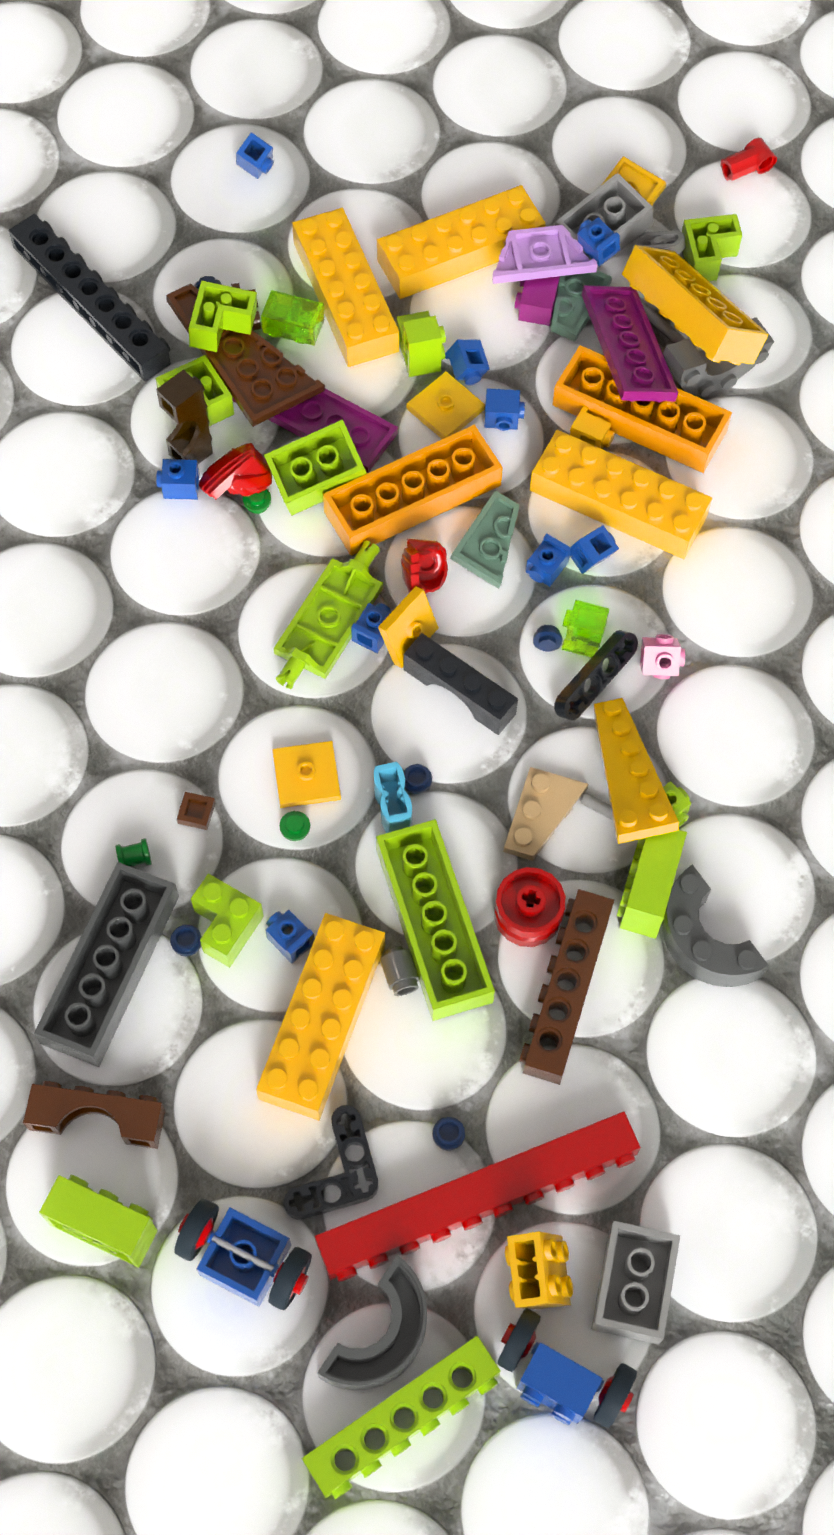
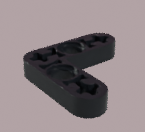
[284,1105,378,1220]

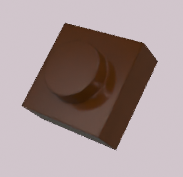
[177,792,216,830]

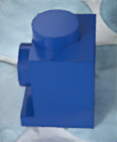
[577,217,620,266]
[445,339,490,385]
[570,525,619,574]
[526,534,571,587]
[351,603,392,654]
[265,909,315,964]

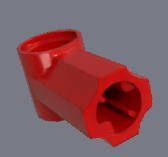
[720,137,777,181]

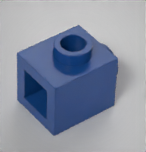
[236,132,274,179]
[484,388,525,431]
[156,459,200,500]

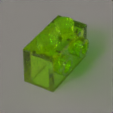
[261,290,325,346]

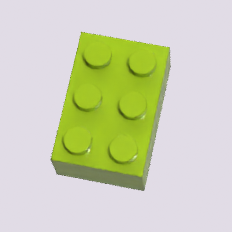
[264,420,367,515]
[617,830,687,939]
[39,1175,158,1268]

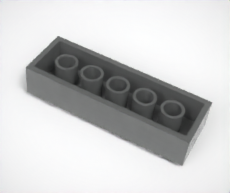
[34,862,179,1067]

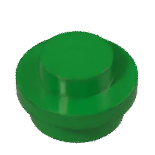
[243,489,271,514]
[279,811,310,841]

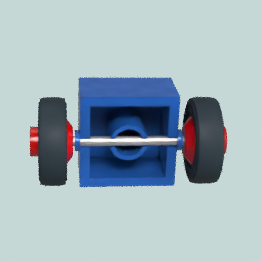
[174,1198,312,1310]
[497,1308,637,1428]

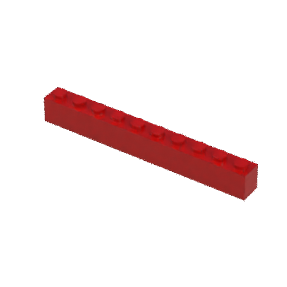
[315,1111,641,1282]

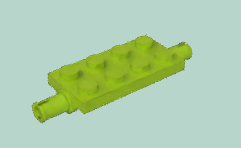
[274,540,383,689]

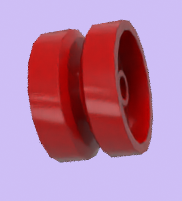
[494,867,566,947]

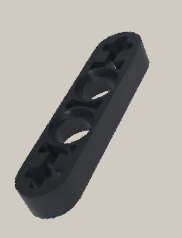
[554,630,638,721]

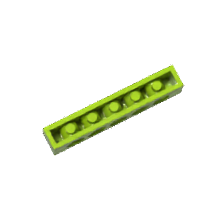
[302,1336,501,1499]

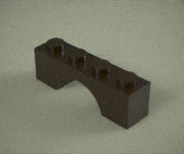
[156,369,213,464]

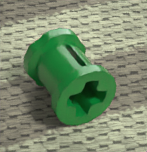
[115,838,152,867]

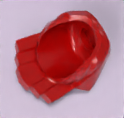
[199,443,272,500]
[401,539,448,594]

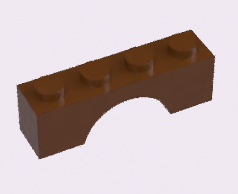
[23,1081,165,1149]

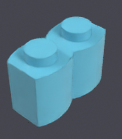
[374,762,412,833]

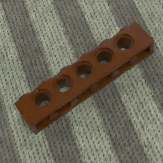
[519,889,615,1085]

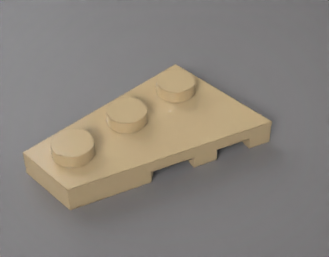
[503,767,589,861]

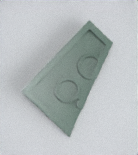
[551,270,612,342]
[450,490,519,589]

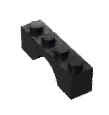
[404,633,518,736]

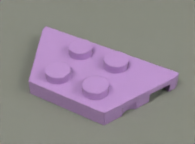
[492,225,597,284]

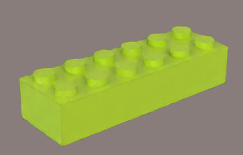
[376,819,495,1021]

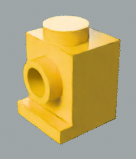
[570,406,615,449]

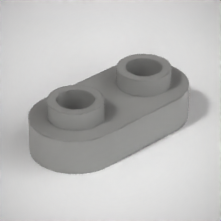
[632,230,686,254]

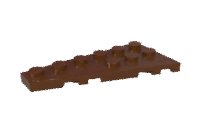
[166,284,325,427]

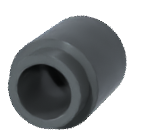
[380,946,419,996]

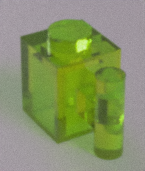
[561,600,610,658]

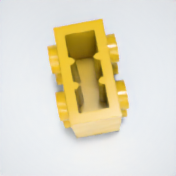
[505,1231,573,1310]

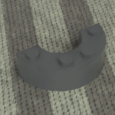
[663,317,774,397]
[662,864,769,987]
[317,1255,427,1390]

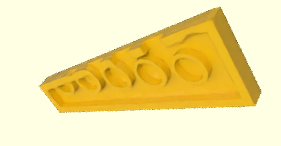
[594,698,679,844]

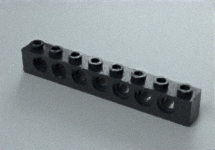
[8,213,171,382]

